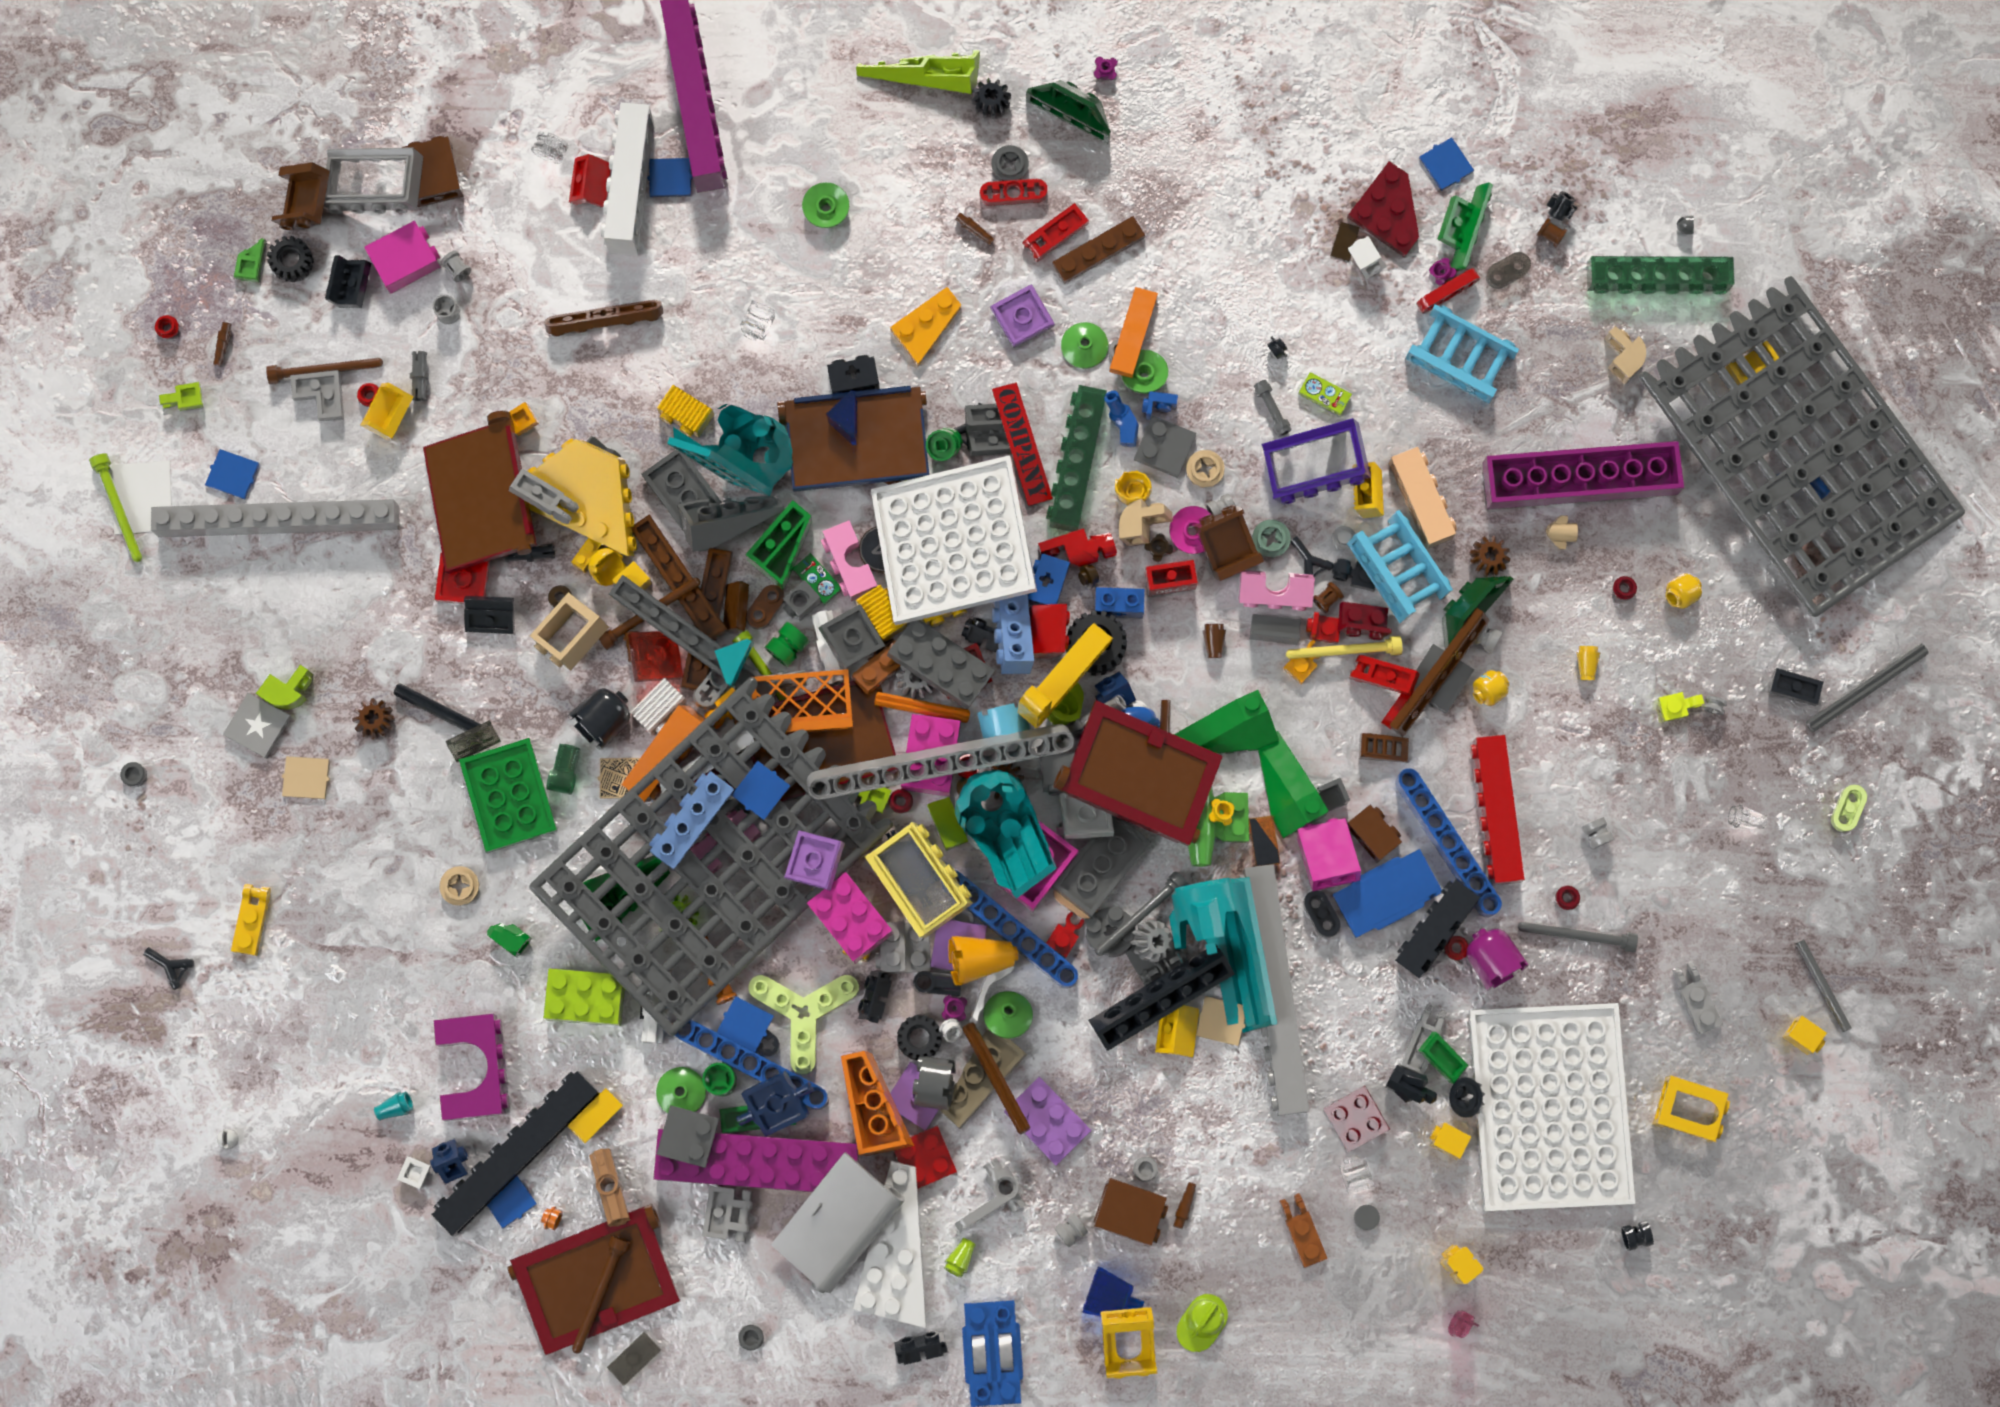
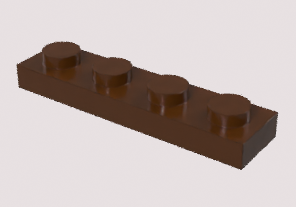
[1052,216,1145,284]

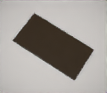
[1330,222,1360,261]

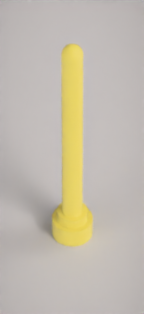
[1286,636,1403,659]

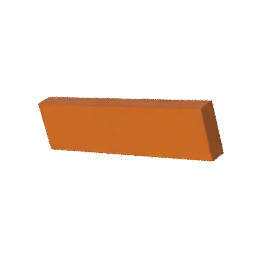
[1109,287,1158,378]

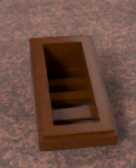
[1358,733,1409,763]

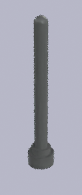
[1095,872,1188,956]
[1518,922,1638,953]

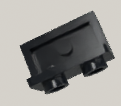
[325,255,372,308]

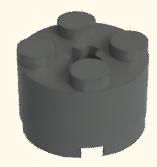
[913,1056,956,1110]

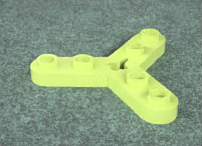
[748,975,859,1075]

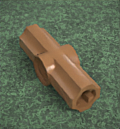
[589,1149,630,1227]

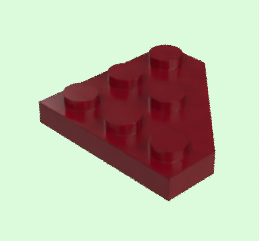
[1347,161,1419,258]

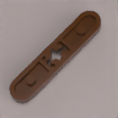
[544,300,664,337]

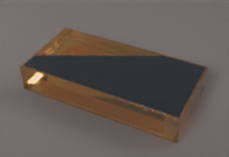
[1249,815,1280,867]

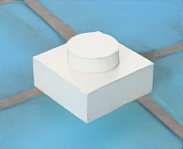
[397,1156,432,1189]

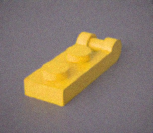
[231,884,271,956]

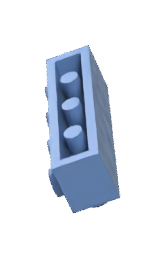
[992,594,1034,674]
[649,771,734,870]

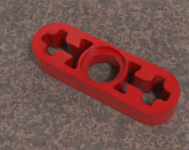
[980,179,1048,206]
[1416,268,1480,314]

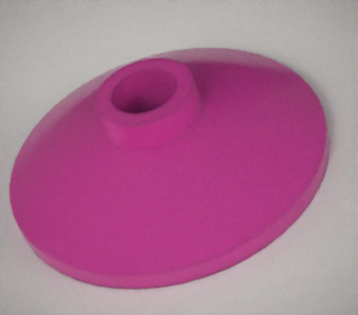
[1169,506,1211,554]

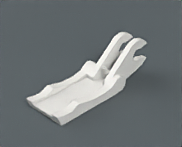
[970,964,1015,1024]

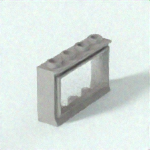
[324,148,423,214]

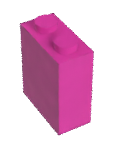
[364,220,441,294]
[1297,818,1361,891]

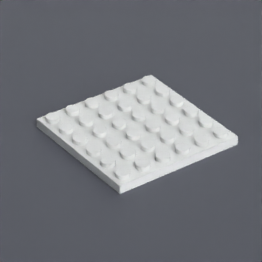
[871,455,1037,625]

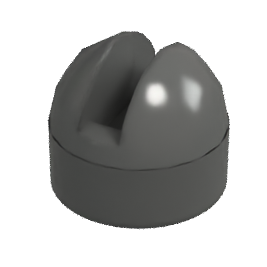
[1677,215,1694,235]

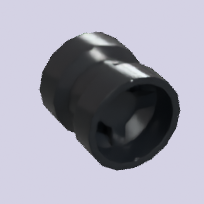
[1621,1221,1654,1251]

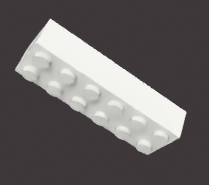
[601,102,654,256]

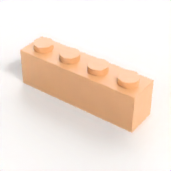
[1388,447,1457,549]

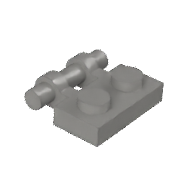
[702,1186,754,1242]

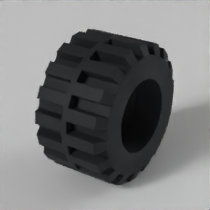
[1066,611,1127,676]

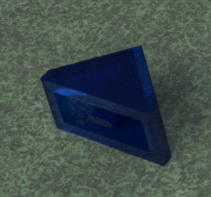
[826,391,858,445]

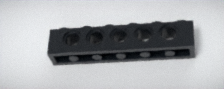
[1088,945,1235,1051]

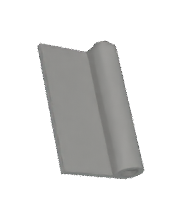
[771,1152,905,1293]

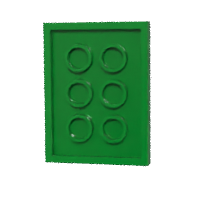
[459,738,558,853]

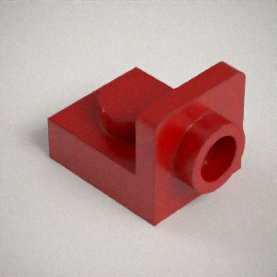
[1306,612,1340,644]

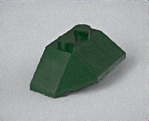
[1026,80,1111,144]
[1442,576,1514,650]

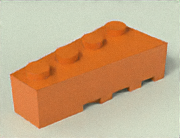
[621,705,706,802]
[841,1051,914,1156]

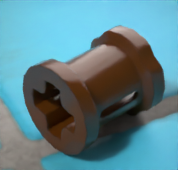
[1536,218,1568,248]
[1313,582,1344,614]

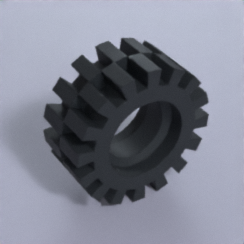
[267,236,314,282]
[897,1015,942,1061]

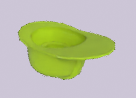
[1047,682,1084,725]
[1177,1294,1228,1352]

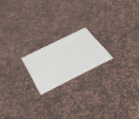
[112,460,171,535]

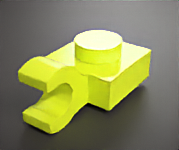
[1657,692,1705,722]

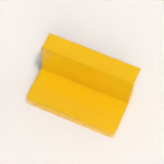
[1155,1005,1199,1057]

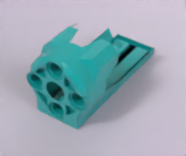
[667,404,793,496]
[955,770,1057,899]
[1169,877,1277,1033]

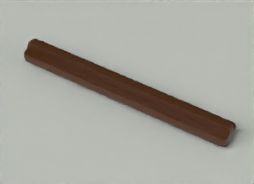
[962,1022,1031,1135]

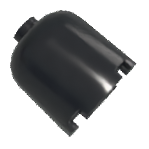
[568,688,630,751]

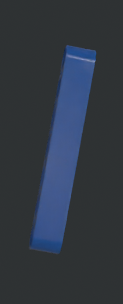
[1395,768,1502,917]
[942,870,1078,989]
[675,1020,829,1110]

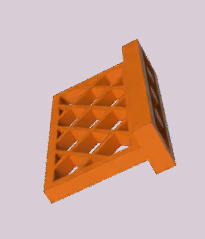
[752,669,853,734]

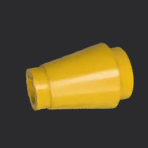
[1576,646,1600,680]

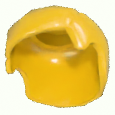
[1115,471,1152,505]
[588,547,626,586]

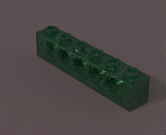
[1586,256,1735,295]
[1046,385,1107,532]

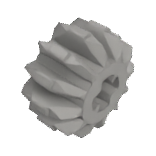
[896,666,933,699]
[1130,920,1173,962]

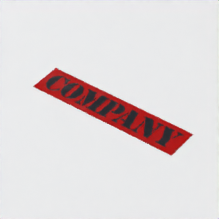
[992,382,1053,506]

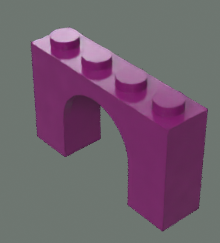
[434,1014,509,1122]

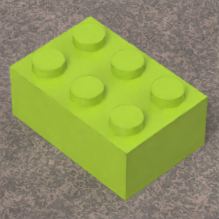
[543,969,625,1027]

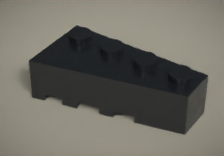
[1395,879,1481,979]

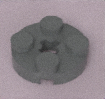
[1087,907,1136,957]

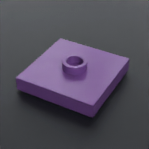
[990,284,1055,348]
[784,831,845,891]
[931,920,987,971]
[890,1062,939,1131]

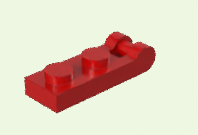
[1022,203,1089,262]
[1349,655,1420,696]

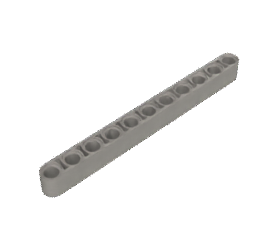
[807,724,1074,800]

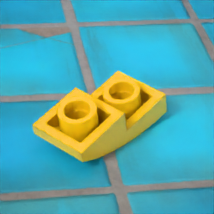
[567,1088,623,1144]

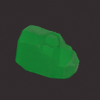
[487,923,532,958]

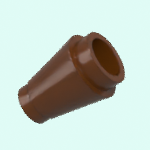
[1202,624,1226,658]

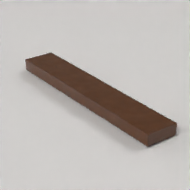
[632,514,728,640]
[681,548,733,691]
[1389,608,1490,737]

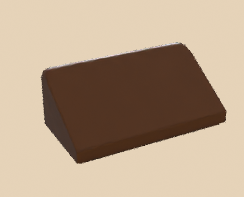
[723,581,749,632]

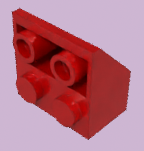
[1029,604,1070,659]

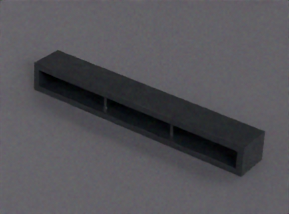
[431,1071,600,1237]

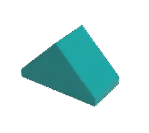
[715,639,754,688]

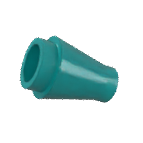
[374,1092,414,1121]

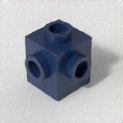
[1094,671,1136,706]
[430,1138,469,1184]

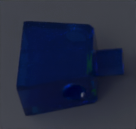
[1082,1266,1145,1316]

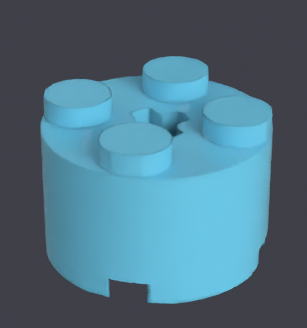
[977,703,1031,739]

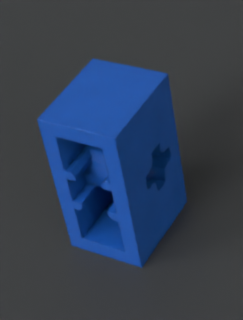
[1027,554,1070,605]
[1094,587,1145,619]

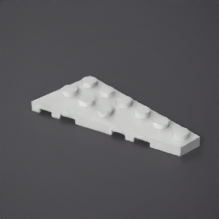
[853,1161,927,1328]

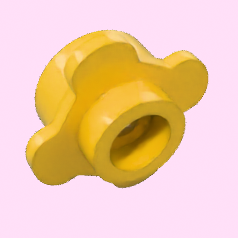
[1209,799,1234,826]

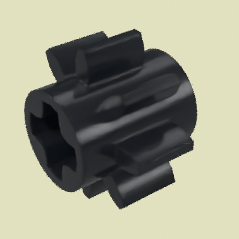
[1546,191,1578,221]

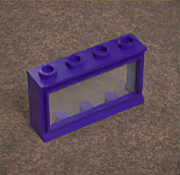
[1261,418,1371,505]

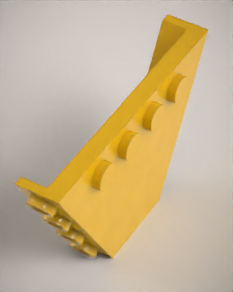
[527,438,637,556]

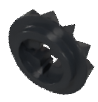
[1449,1077,1485,1118]

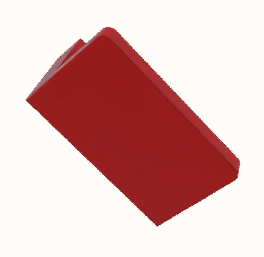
[569,154,611,208]

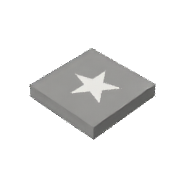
[223,693,291,759]

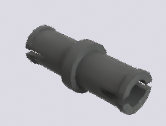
[410,351,429,401]

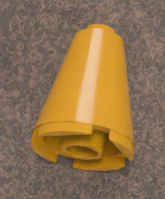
[948,936,1018,986]

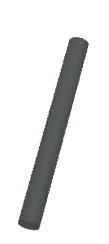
[1795,939,1852,1032]

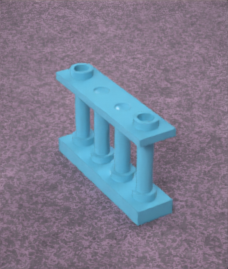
[1405,304,1519,404]
[1347,510,1453,623]

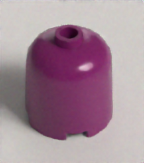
[1467,928,1529,991]

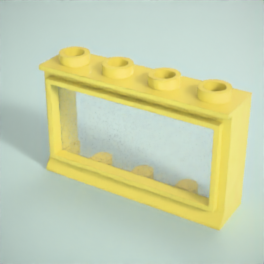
[865,822,973,938]

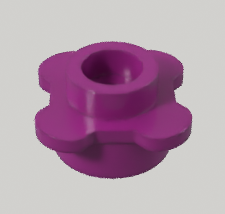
[1093,56,1118,80]
[1429,258,1457,286]
[942,995,967,1021]

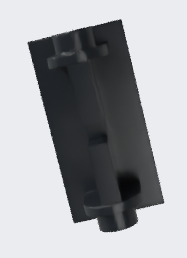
[961,617,999,652]
[858,971,892,1024]
[894,1331,948,1365]

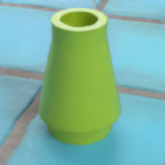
[944,1238,976,1278]

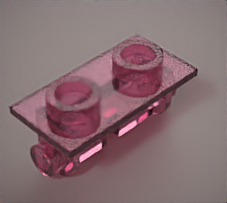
[1448,1310,1479,1338]

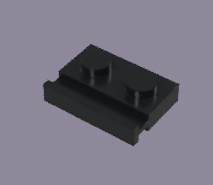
[464,596,515,634]

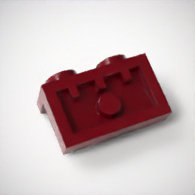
[1338,601,1392,640]

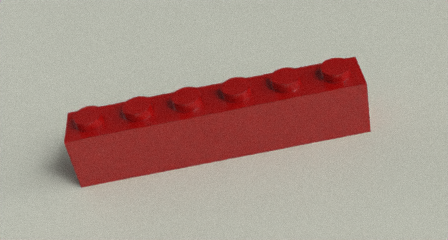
[1470,735,1525,886]

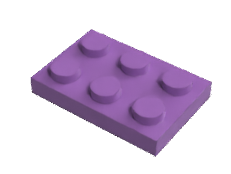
[1004,1077,1092,1166]

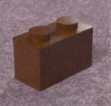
[1347,804,1402,863]

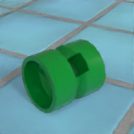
[926,427,963,461]
[764,622,810,668]
[702,1062,737,1097]

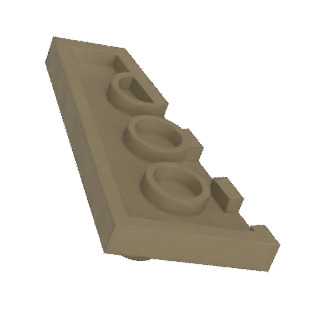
[941,1026,1027,1129]

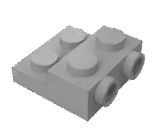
[875,922,931,974]

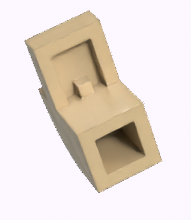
[1604,326,1646,385]
[1119,499,1173,546]

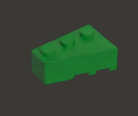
[745,500,812,591]

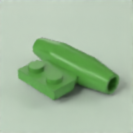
[1188,787,1249,867]

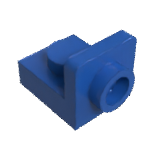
[1142,391,1178,420]

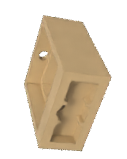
[530,592,609,671]

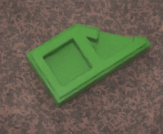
[234,238,267,283]

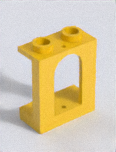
[1652,1075,1730,1143]
[1101,1307,1157,1379]

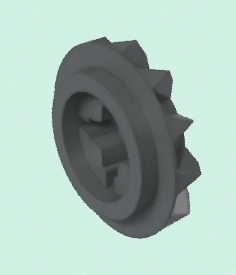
[991,145,1029,181]

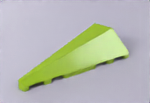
[856,50,980,94]

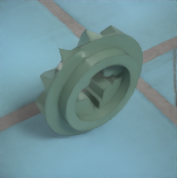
[1252,520,1291,558]

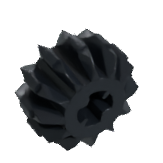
[971,78,1011,119]

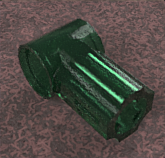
[546,744,581,795]

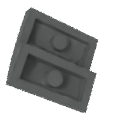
[964,404,1012,456]
[1414,644,1474,713]

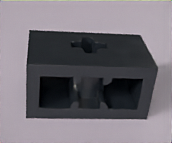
[827,355,880,394]

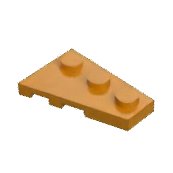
[890,287,961,367]

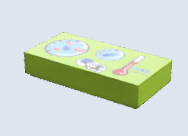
[1298,372,1352,416]

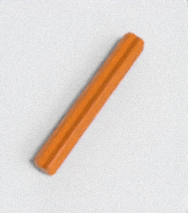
[874,692,970,723]

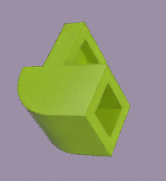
[255,665,313,710]

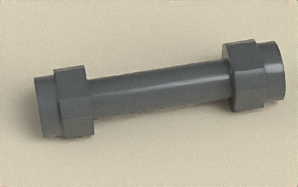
[1254,379,1292,437]

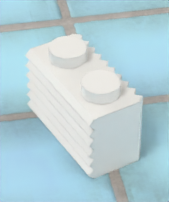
[630,678,687,736]

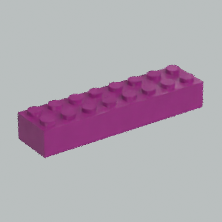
[660,0,728,193]
[1482,441,1684,510]
[653,1129,859,1192]

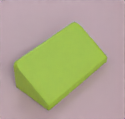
[927,797,969,851]

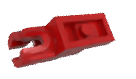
[1038,528,1117,568]

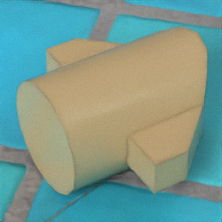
[1546,515,1578,549]

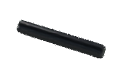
[393,683,483,736]

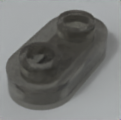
[1486,252,1531,289]

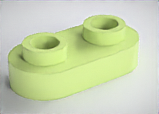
[1831,785,1867,832]

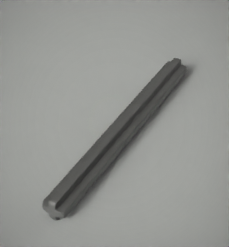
[1806,643,1929,732]

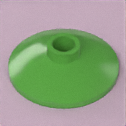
[802,182,849,228]
[1061,322,1108,369]
[1121,350,1168,394]
[983,991,1033,1039]
[656,1067,706,1113]

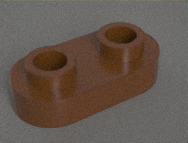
[746,585,785,630]

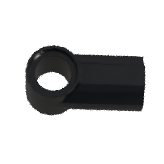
[913,971,962,996]

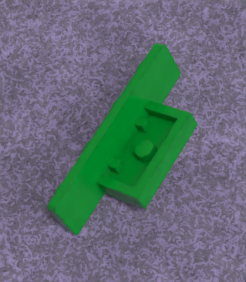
[1437,182,1493,272]

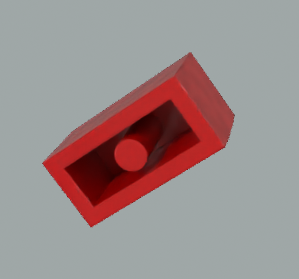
[1144,560,1198,597]

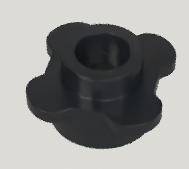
[1267,336,1288,359]

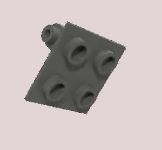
[1126,924,1187,986]

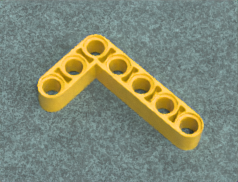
[1017,623,1113,729]

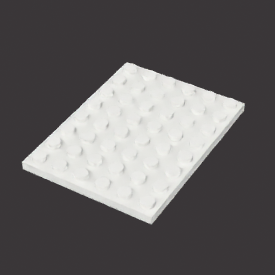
[1469,1003,1635,1211]

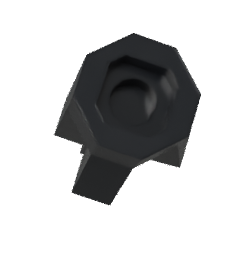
[1386,1065,1437,1104]

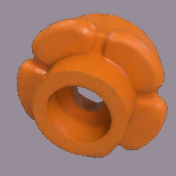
[541,1206,563,1230]

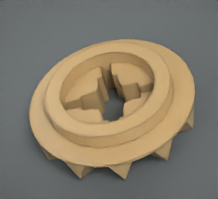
[1186,450,1225,488]
[439,866,480,906]

